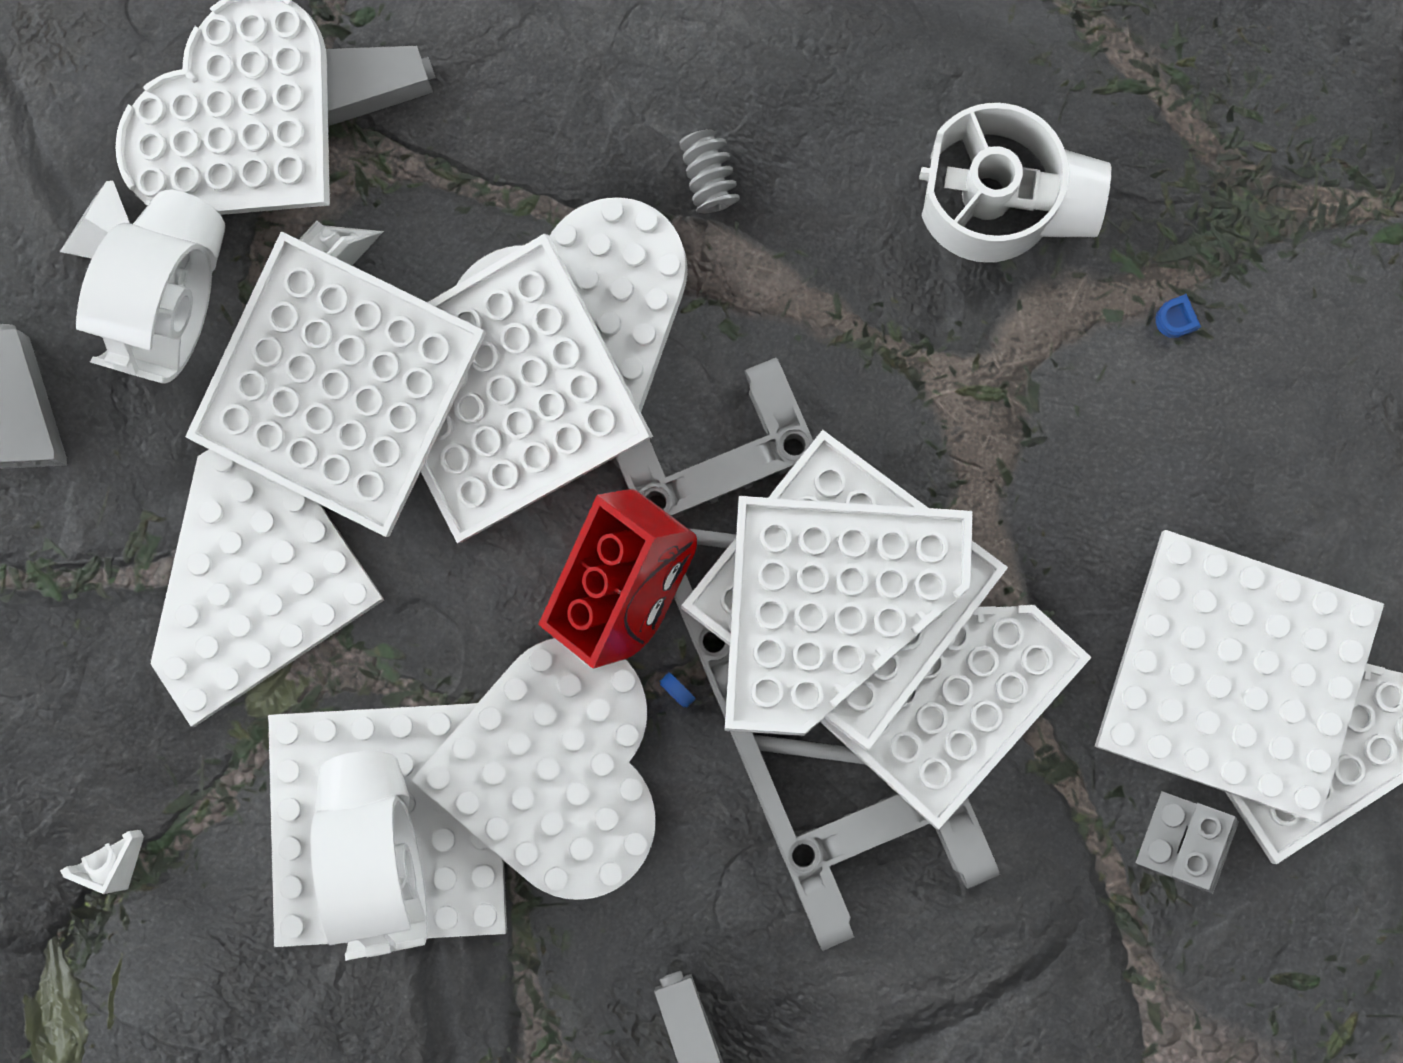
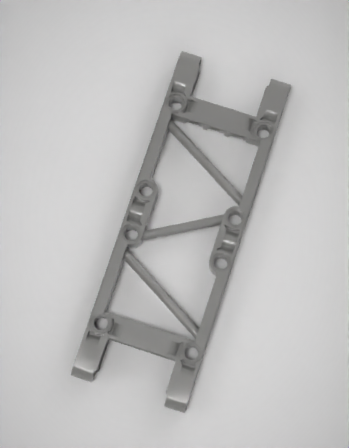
[615,357,1000,951]

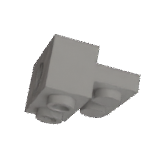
[1136,791,1239,894]

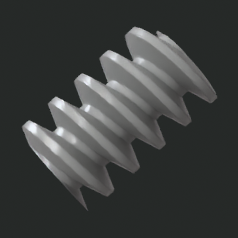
[680,129,740,214]

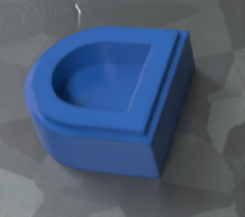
[1155,294,1201,338]
[659,672,696,708]

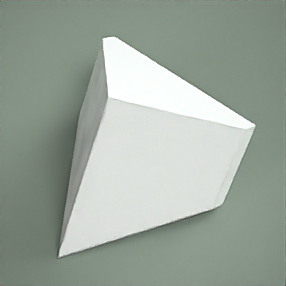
[60,181,129,258]
[299,220,384,265]
[60,830,144,894]

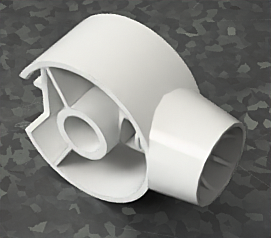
[919,103,1111,262]
[76,190,225,384]
[311,751,427,961]

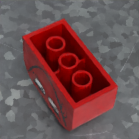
[538,489,697,669]

